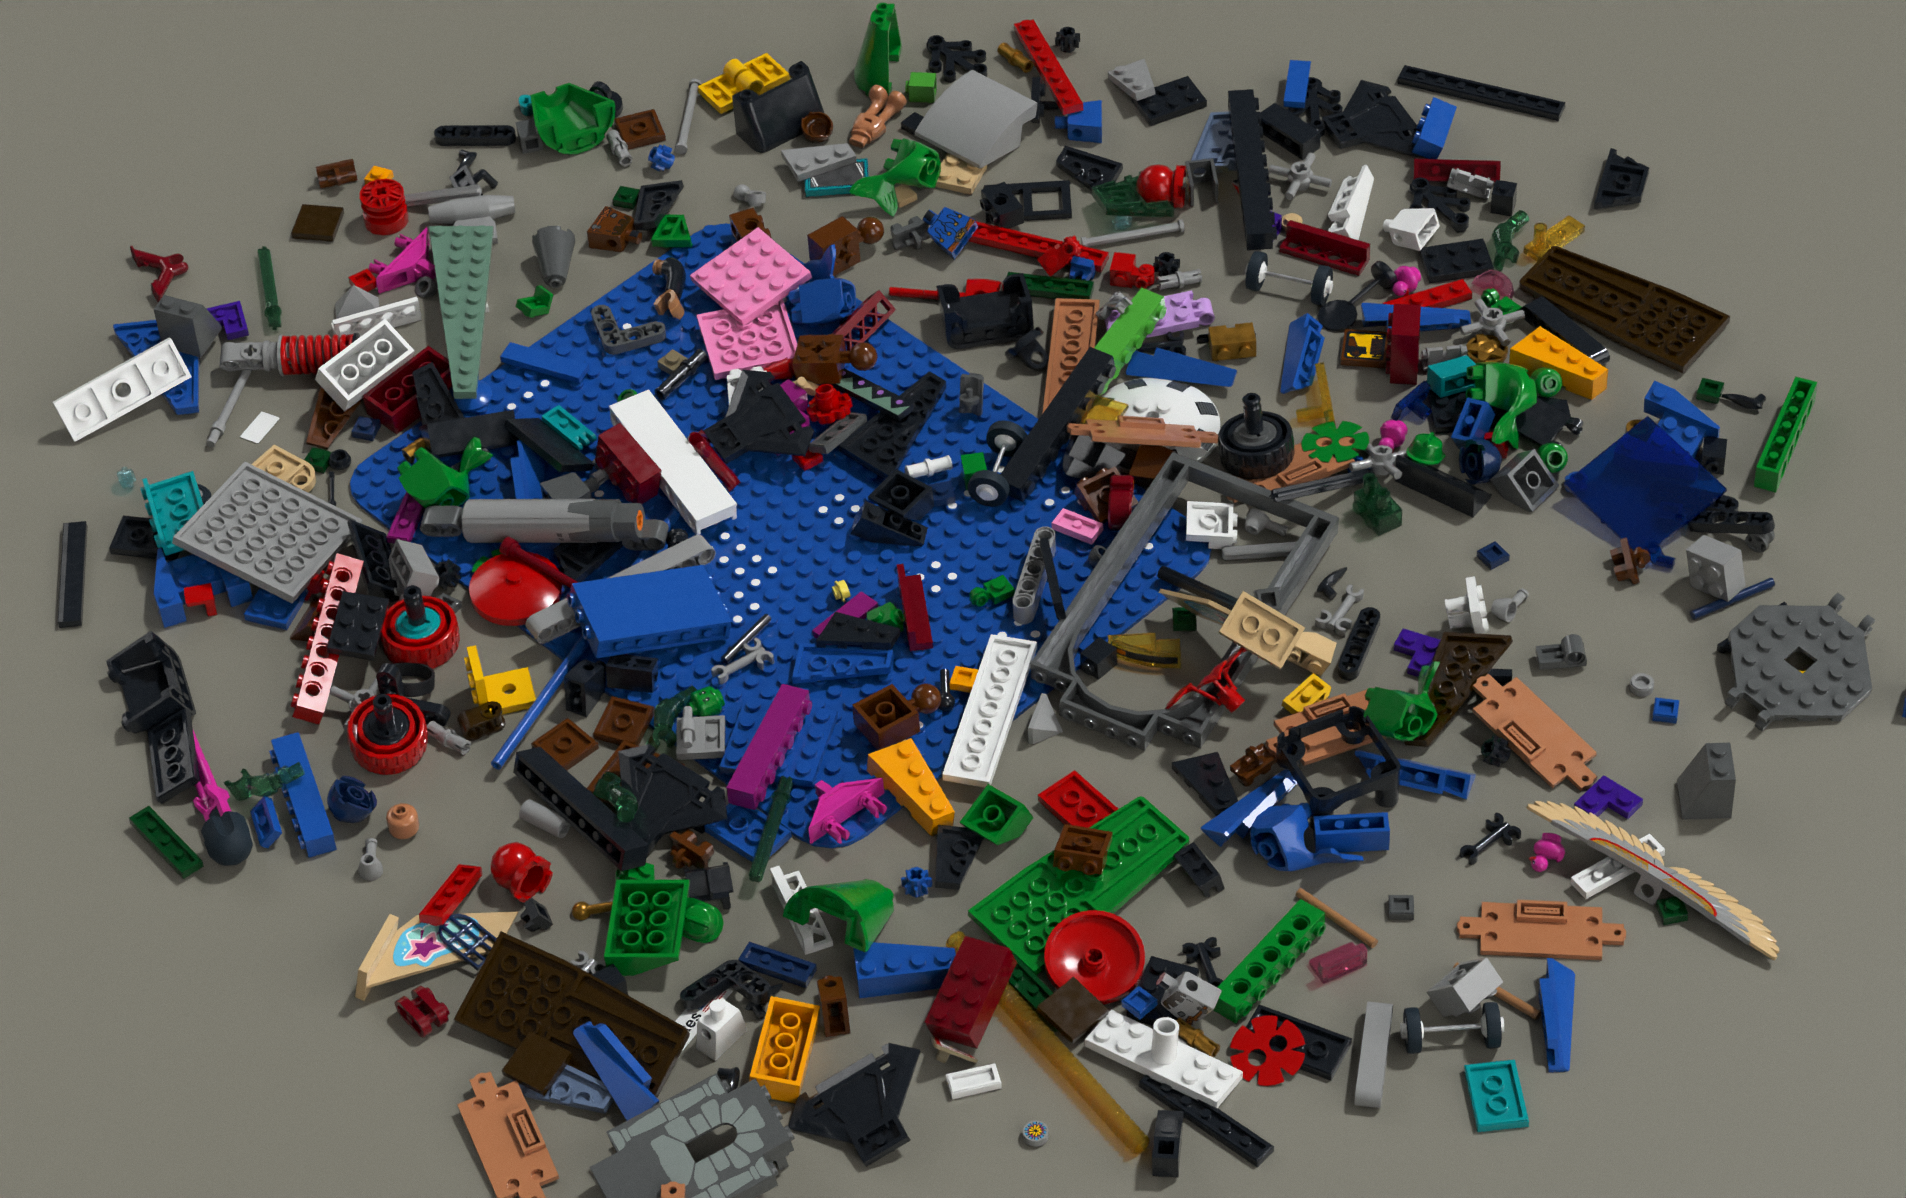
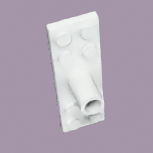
[52,337,192,441]
[1085,1009,1243,1108]

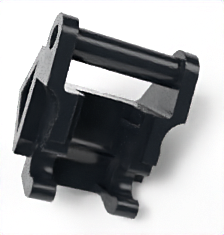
[684,862,733,909]

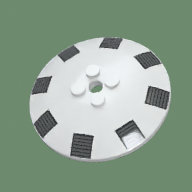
[1088,378,1220,474]

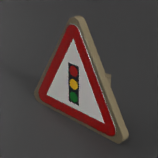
[931,1035,978,1063]

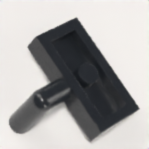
[1031,77,1059,123]
[449,165,498,196]

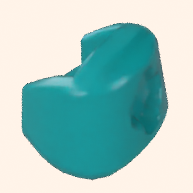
[518,95,533,116]

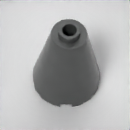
[532,226,575,288]

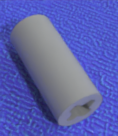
[519,799,571,838]

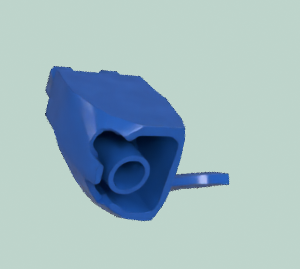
[789,244,856,326]
[1250,803,1364,872]

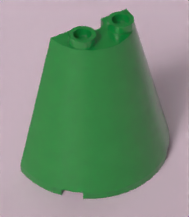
[854,2,902,97]
[530,83,615,154]
[783,879,894,952]

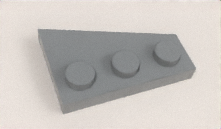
[1108,59,1155,101]
[781,143,857,182]

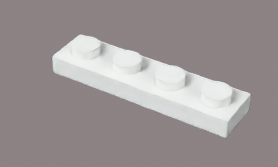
[1570,834,1665,899]

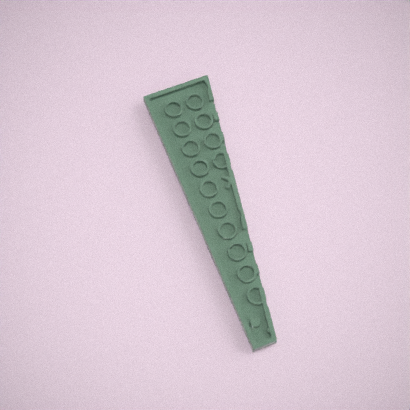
[429,225,494,399]

